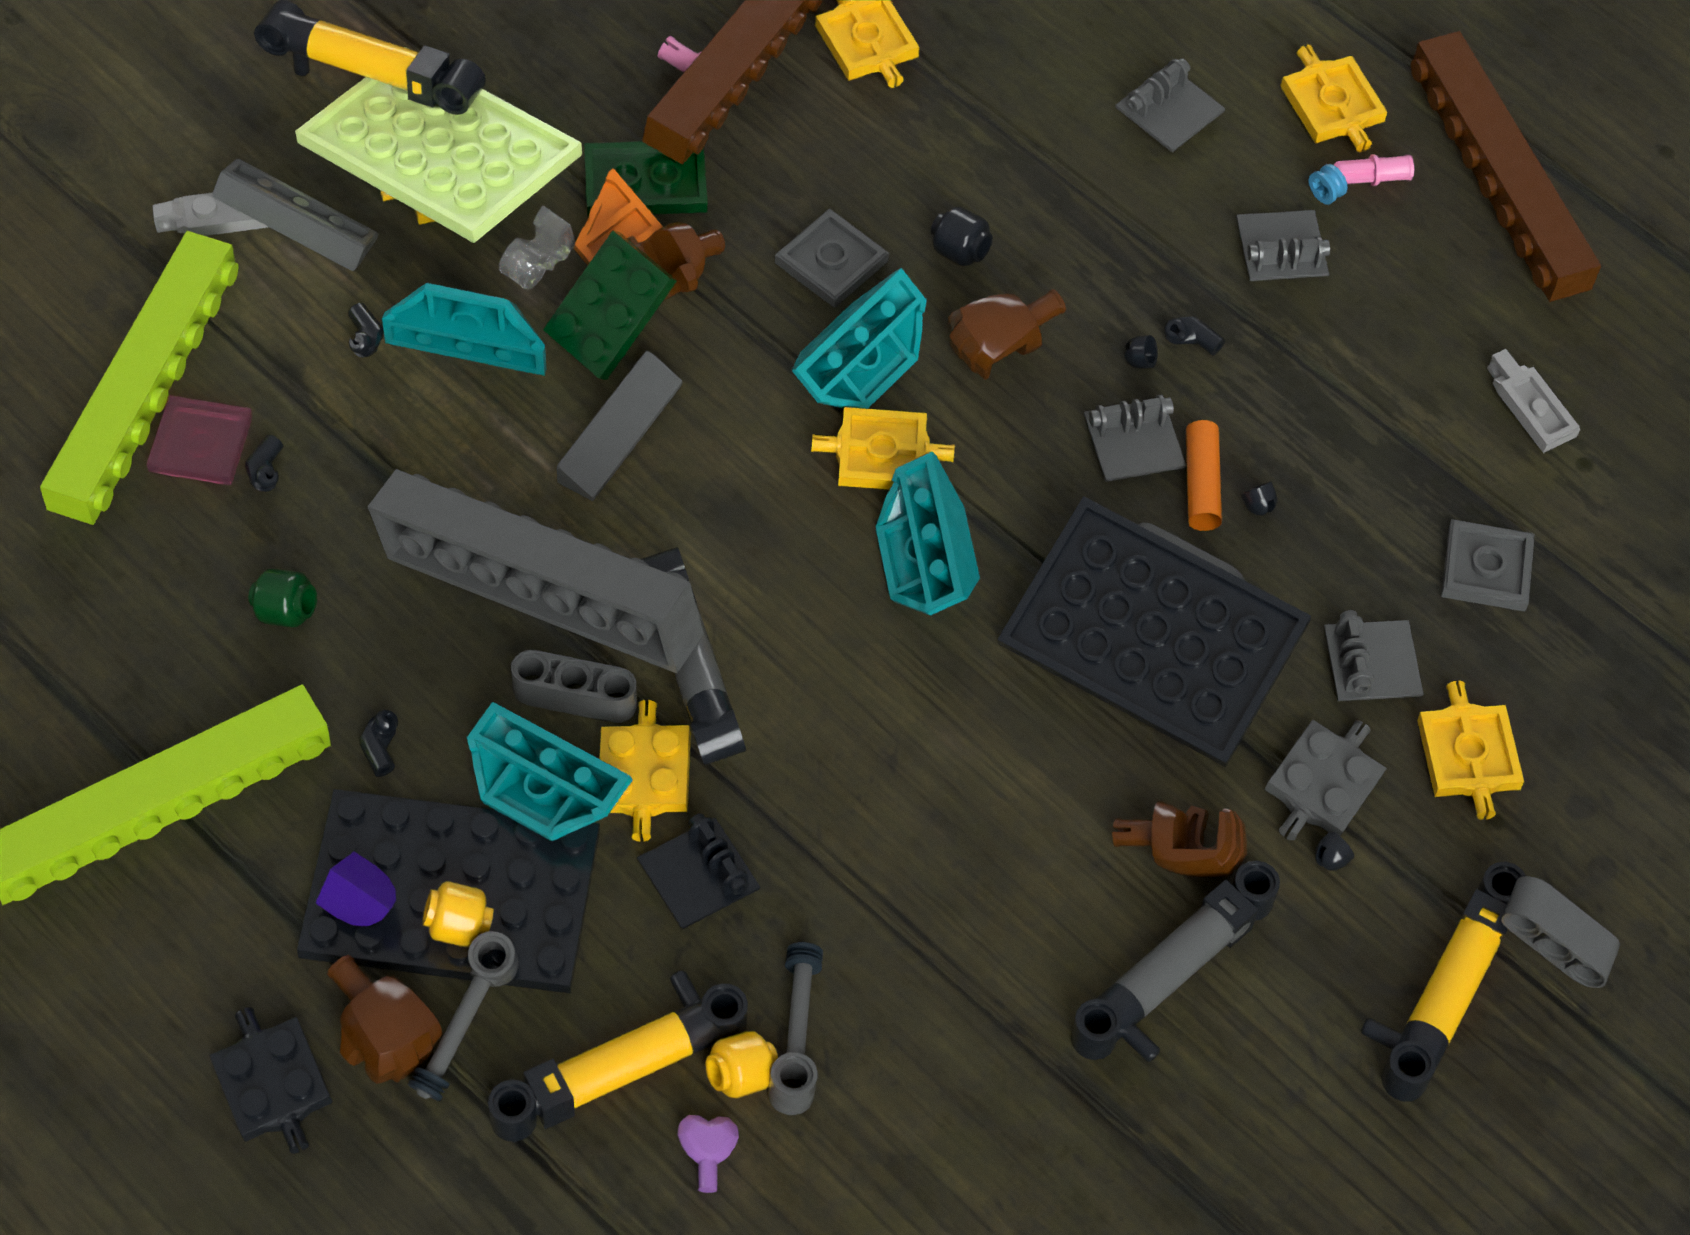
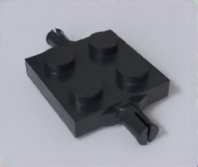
[209,1007,333,1154]

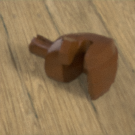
[627,222,725,301]
[948,289,1066,380]
[1112,801,1247,877]
[327,955,442,1084]

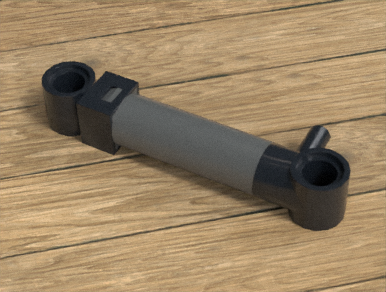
[641,547,747,765]
[1071,861,1280,1062]

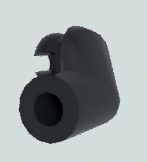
[348,303,384,358]
[359,710,399,777]

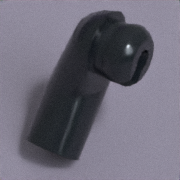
[1164,317,1225,356]
[245,434,283,492]

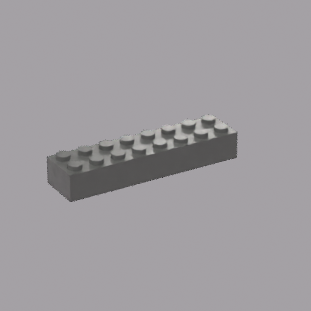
[368,469,704,674]

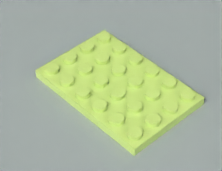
[295,47,582,243]

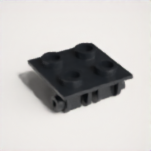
[637,813,760,930]

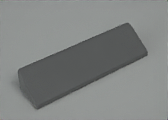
[213,159,379,271]
[557,351,683,501]

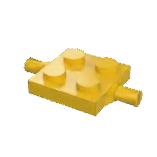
[815,0,919,88]
[1281,44,1387,152]
[811,407,955,490]
[1417,681,1524,820]
[599,700,691,842]

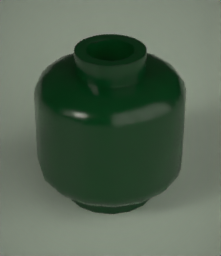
[248,569,317,627]

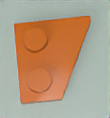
[574,168,663,265]

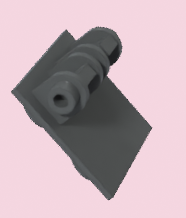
[1115,58,1225,152]
[1236,210,1330,281]
[1084,395,1186,482]
[1324,610,1424,701]

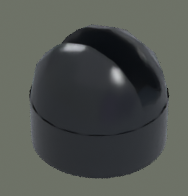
[1124,335,1158,369]
[1241,481,1278,516]
[1315,831,1355,871]

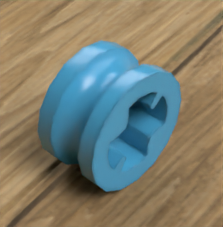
[1309,164,1348,204]

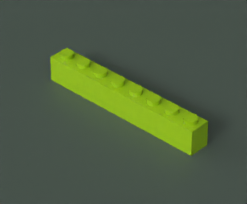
[40,230,239,525]
[0,684,331,905]

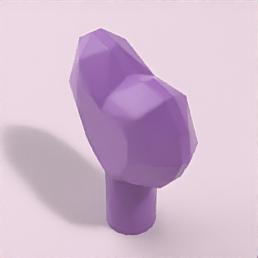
[677,1115,739,1193]

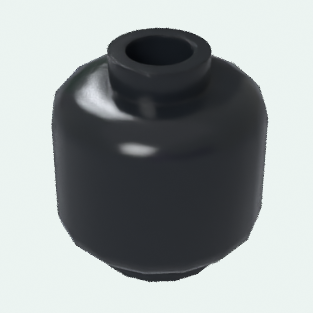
[931,207,993,266]

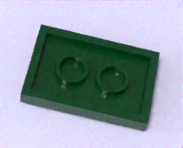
[584,142,708,216]
[543,230,677,380]

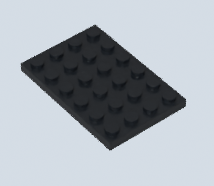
[997,496,1311,767]
[297,789,600,994]

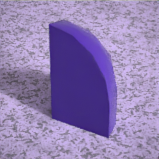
[315,851,396,926]

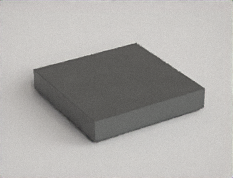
[775,208,889,308]
[1441,519,1535,612]

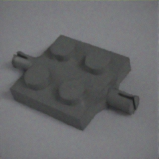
[1264,720,1387,840]

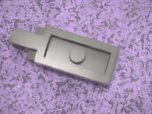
[153,193,268,236]
[1487,349,1580,453]

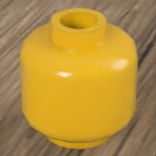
[422,882,494,947]
[706,1031,778,1098]

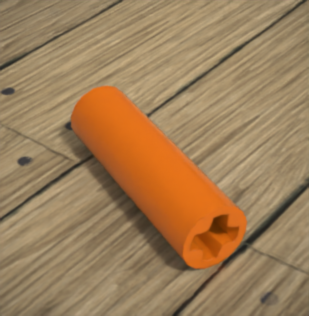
[1186,420,1222,531]

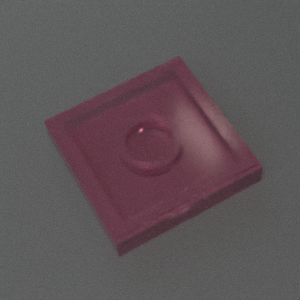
[147,395,253,485]

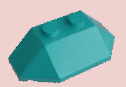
[792,268,927,409]
[382,283,547,376]
[876,452,980,616]
[467,702,633,841]

